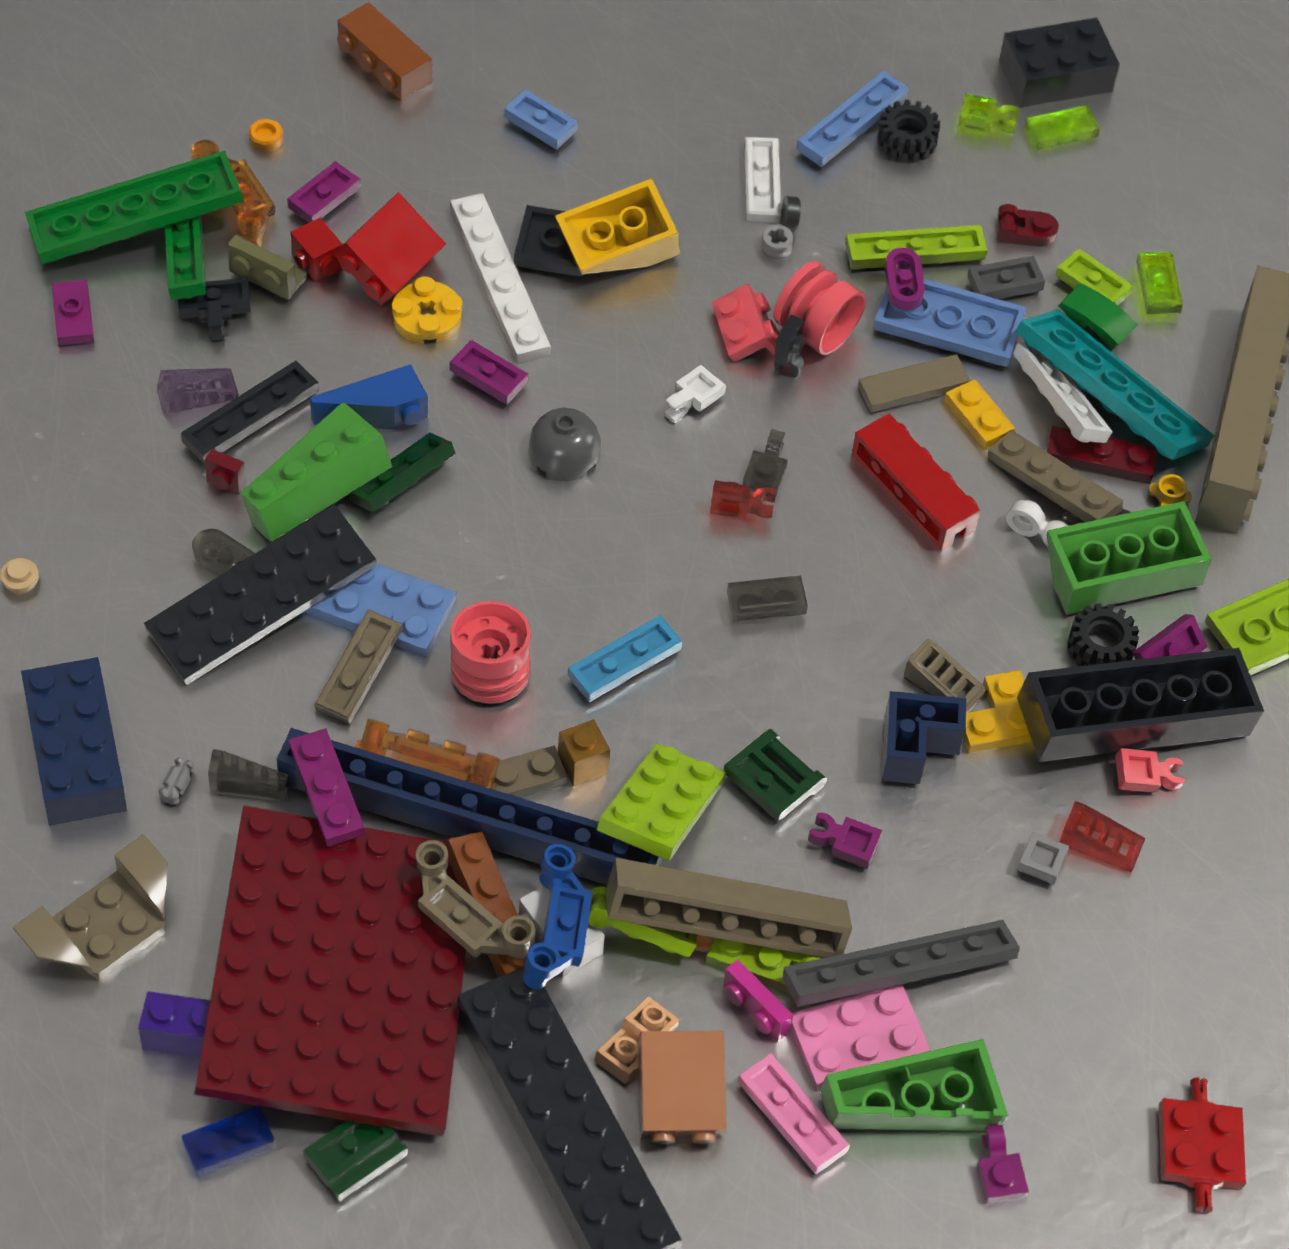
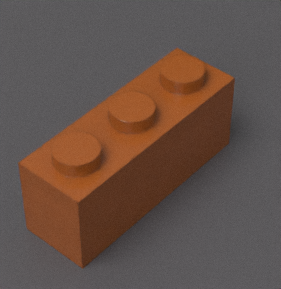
[337,2,432,101]

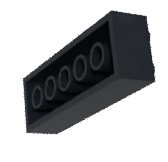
[1017,648,1264,762]

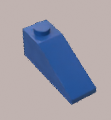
[310,364,428,429]

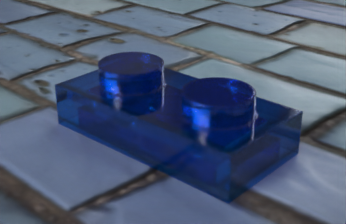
[181,1106,276,1178]

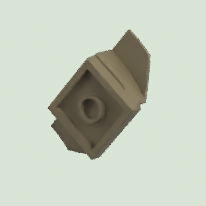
[13,834,168,981]

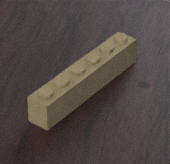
[605,858,852,958]

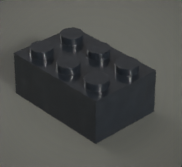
[999,17,1120,108]

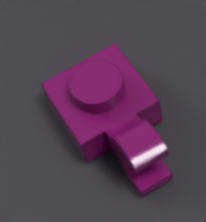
[977,1124,1029,1204]

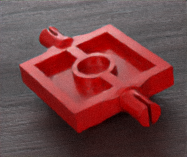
[1158,1077,1246,1213]

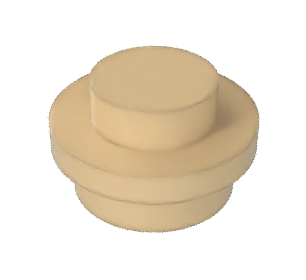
[0,558,39,594]

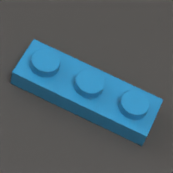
[567,615,682,702]

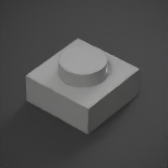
[1017,832,1069,885]

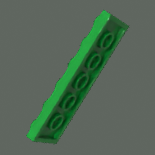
[25,150,244,264]

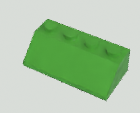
[1046,501,1212,615]

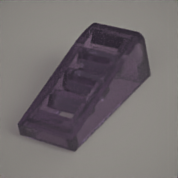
[157,368,239,413]

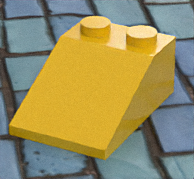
[555,178,680,274]

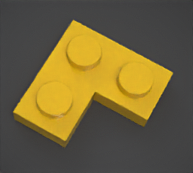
[964,670,1032,754]

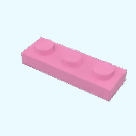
[738,1054,849,1174]

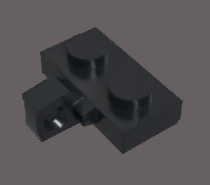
[178,278,251,340]

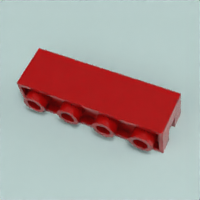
[852,413,980,551]

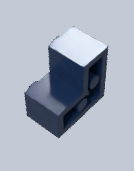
[882,691,966,784]

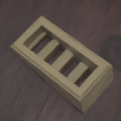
[904,638,987,713]

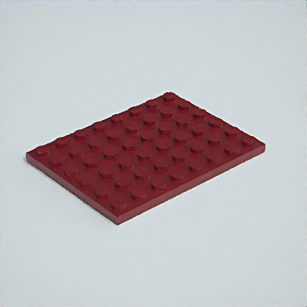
[194,805,466,1136]

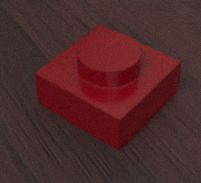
[205,449,246,494]

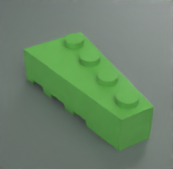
[241,402,392,542]
[820,1039,1008,1131]

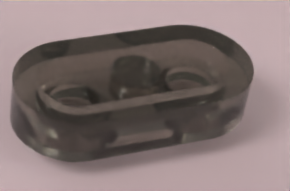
[192,529,255,576]

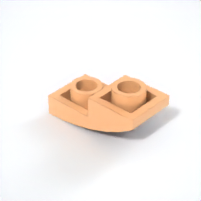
[594,996,680,1085]

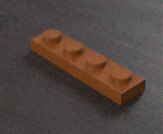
[444,832,525,977]

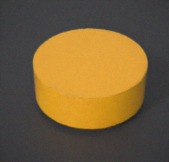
[249,119,283,152]

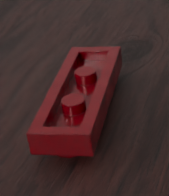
[1046,426,1157,484]

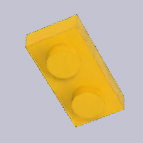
[944,379,1015,451]

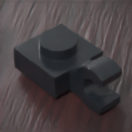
[774,315,806,378]

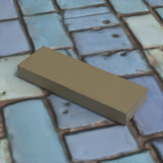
[858,354,970,413]
[314,609,403,725]

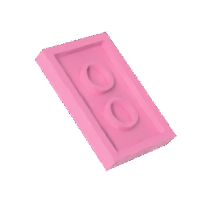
[790,984,931,1091]

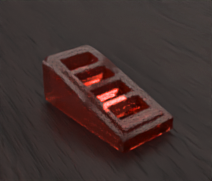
[1059,801,1145,873]

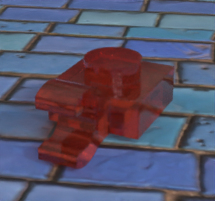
[710,480,777,519]

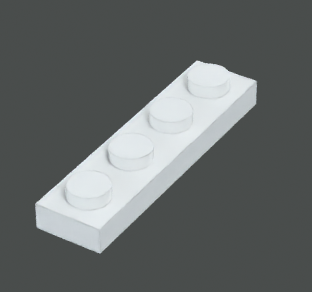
[1012,342,1112,443]

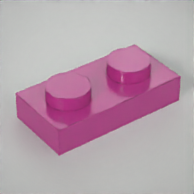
[723,959,793,1042]

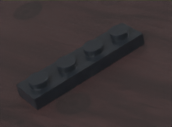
[181,360,319,464]

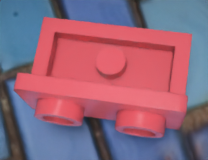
[711,283,780,362]

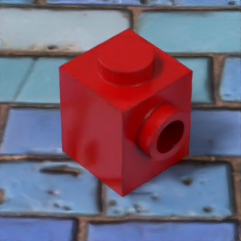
[290,218,342,281]

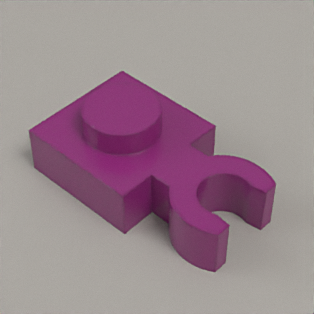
[808,812,882,869]

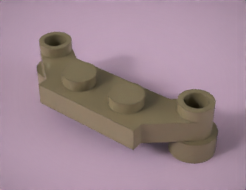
[416,840,535,959]

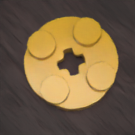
[392,276,462,344]

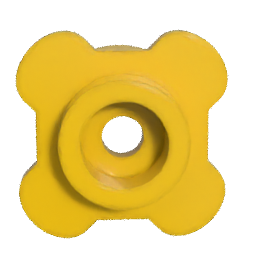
[1149,474,1192,506]

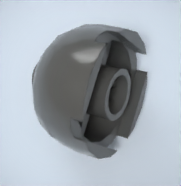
[528,407,601,481]

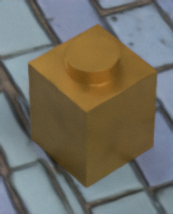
[558,719,610,787]

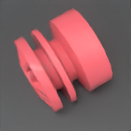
[773,261,867,355]
[450,601,531,704]

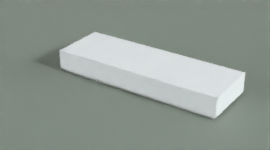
[744,137,781,223]

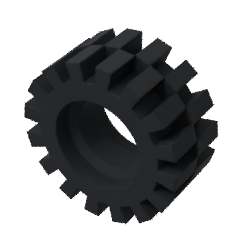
[877,100,941,163]
[1067,603,1139,667]

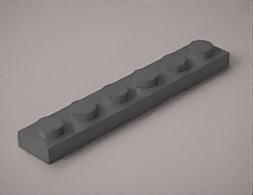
[782,920,1020,1007]

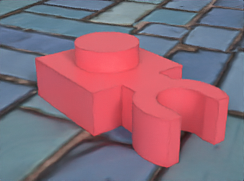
[1115,748,1185,793]

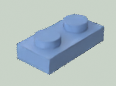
[504,89,578,149]

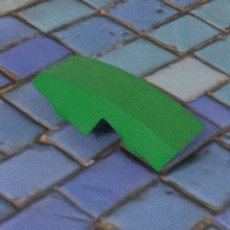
[1058,283,1138,350]

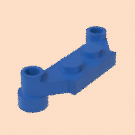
[523,844,593,989]

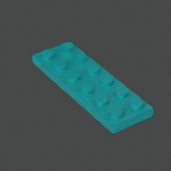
[1015,310,1215,460]

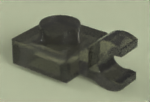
[742,429,788,496]

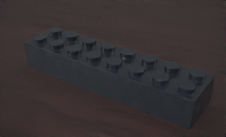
[457,966,682,1249]

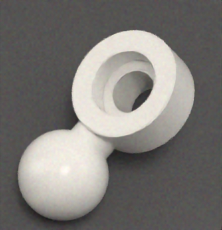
[1006,500,1068,547]

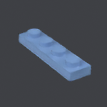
[796,70,909,167]

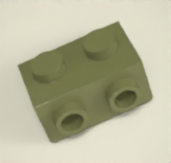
[227,235,306,300]

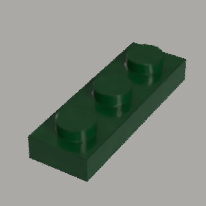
[349,432,456,512]

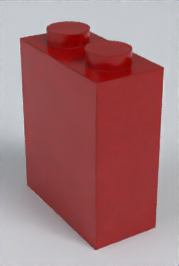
[333,192,446,305]

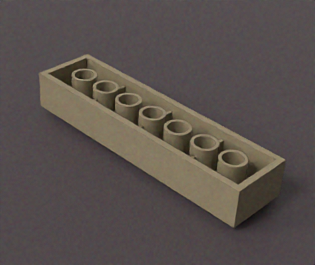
[1195,266,1289,534]

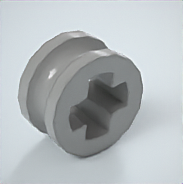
[761,225,793,259]

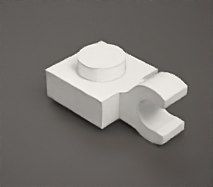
[664,365,726,423]

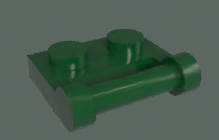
[724,729,827,822]

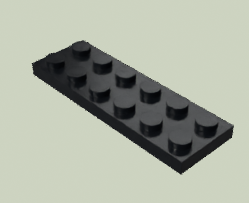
[144,504,377,685]

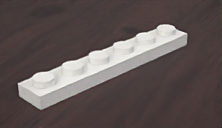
[450,193,551,363]

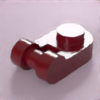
[997,204,1059,247]

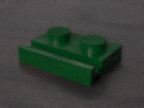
[303,1120,408,1202]

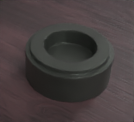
[780,196,801,231]

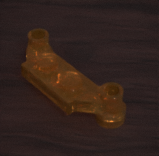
[191,140,276,247]
[355,719,500,790]

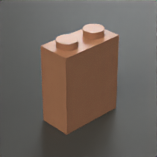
[639,1031,727,1144]

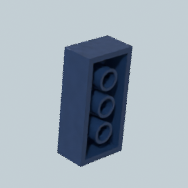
[21,657,127,826]

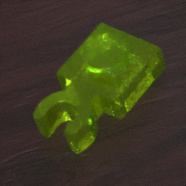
[958,93,1020,133]

